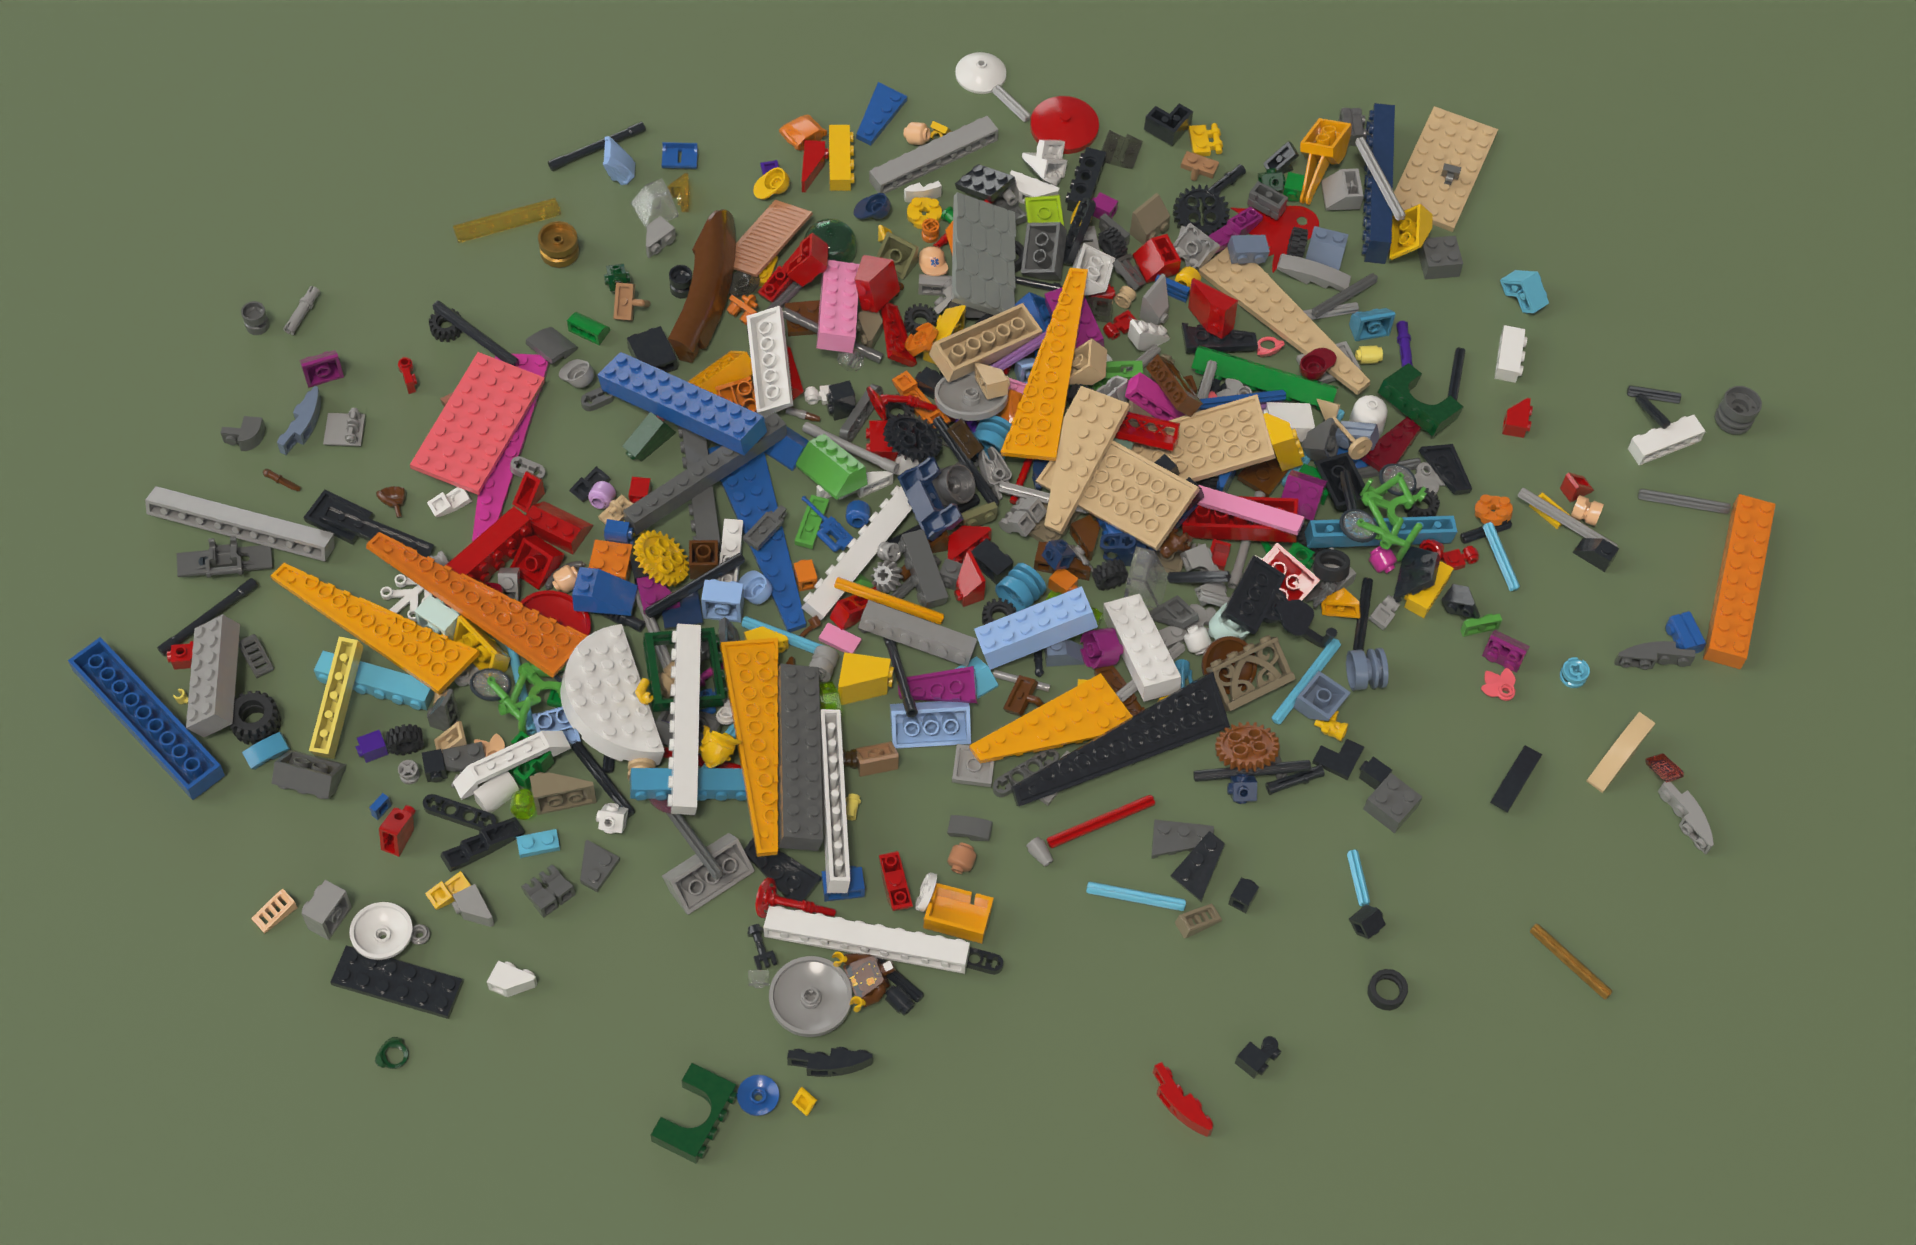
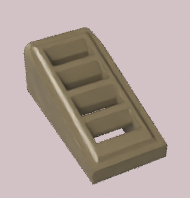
[1175,903,1222,938]

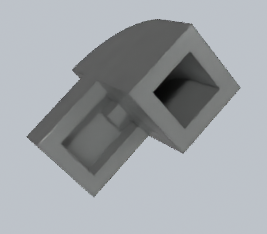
[221,416,266,451]

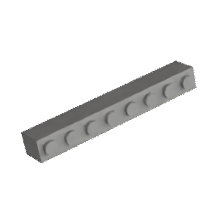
[869,116,999,194]

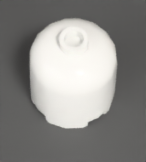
[1349,395,1388,437]

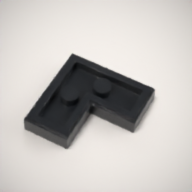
[1312,739,1364,780]

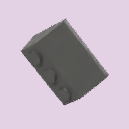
[1021,222,1067,280]
[656,710,722,755]
[271,750,347,799]

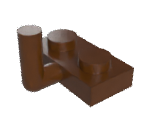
[1003,675,1045,717]

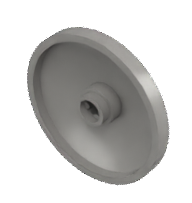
[935,371,1008,421]
[769,956,852,1037]

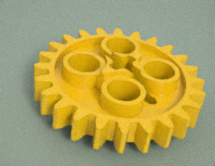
[633,530,689,587]

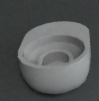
[559,359,594,388]

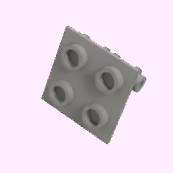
[323,408,365,446]

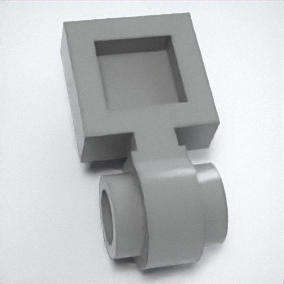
[1368,594,1400,630]

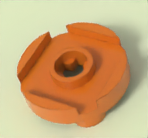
[905,322,939,357]
[1475,494,1513,526]

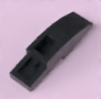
[787,1047,873,1077]

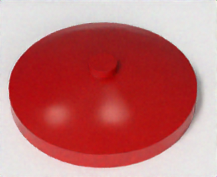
[1030,96,1099,154]
[521,590,591,636]

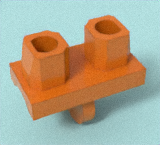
[727,294,758,325]

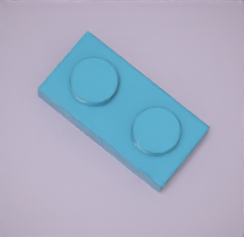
[516,829,560,858]

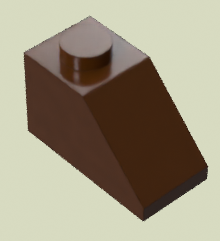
[1069,515,1100,561]

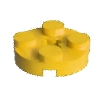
[907,197,942,229]

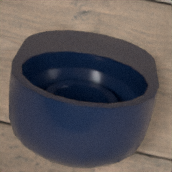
[853,193,891,219]

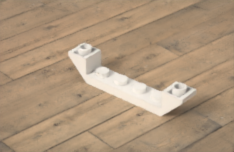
[453,731,571,800]

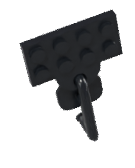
[1222,555,1338,648]

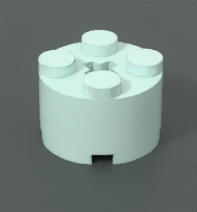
[1208,603,1250,640]

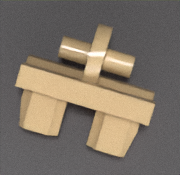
[598,494,634,525]

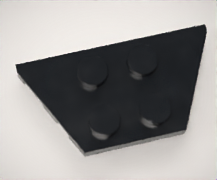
[1393,546,1440,603]

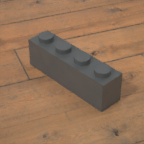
[898,529,948,608]

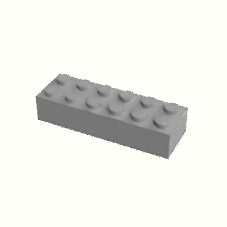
[186,614,240,737]

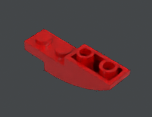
[757,245,800,303]
[1152,1062,1213,1137]

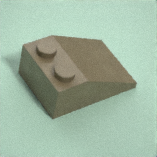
[530,772,597,815]

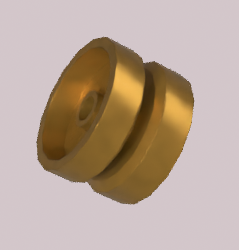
[538,221,579,268]

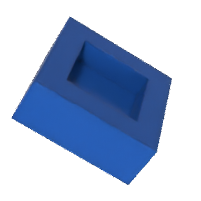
[369,793,392,820]

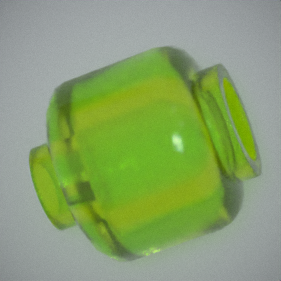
[510,789,536,820]

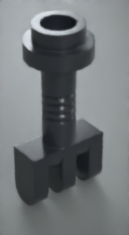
[747,924,778,971]

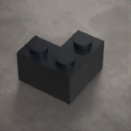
[1144,103,1193,146]

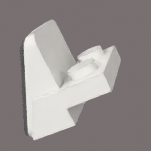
[1022,140,1068,186]

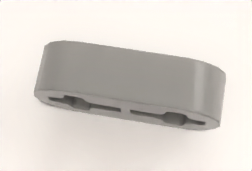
[510,456,545,480]

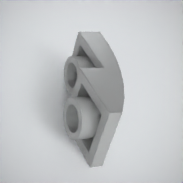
[933,279,952,314]

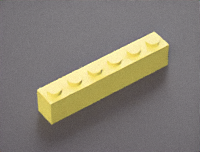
[309,637,364,759]

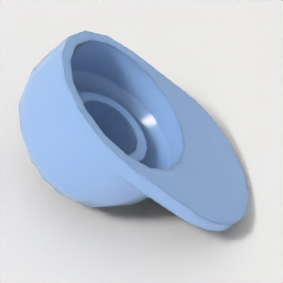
[738,570,772,605]

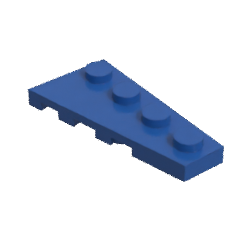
[856,82,907,146]

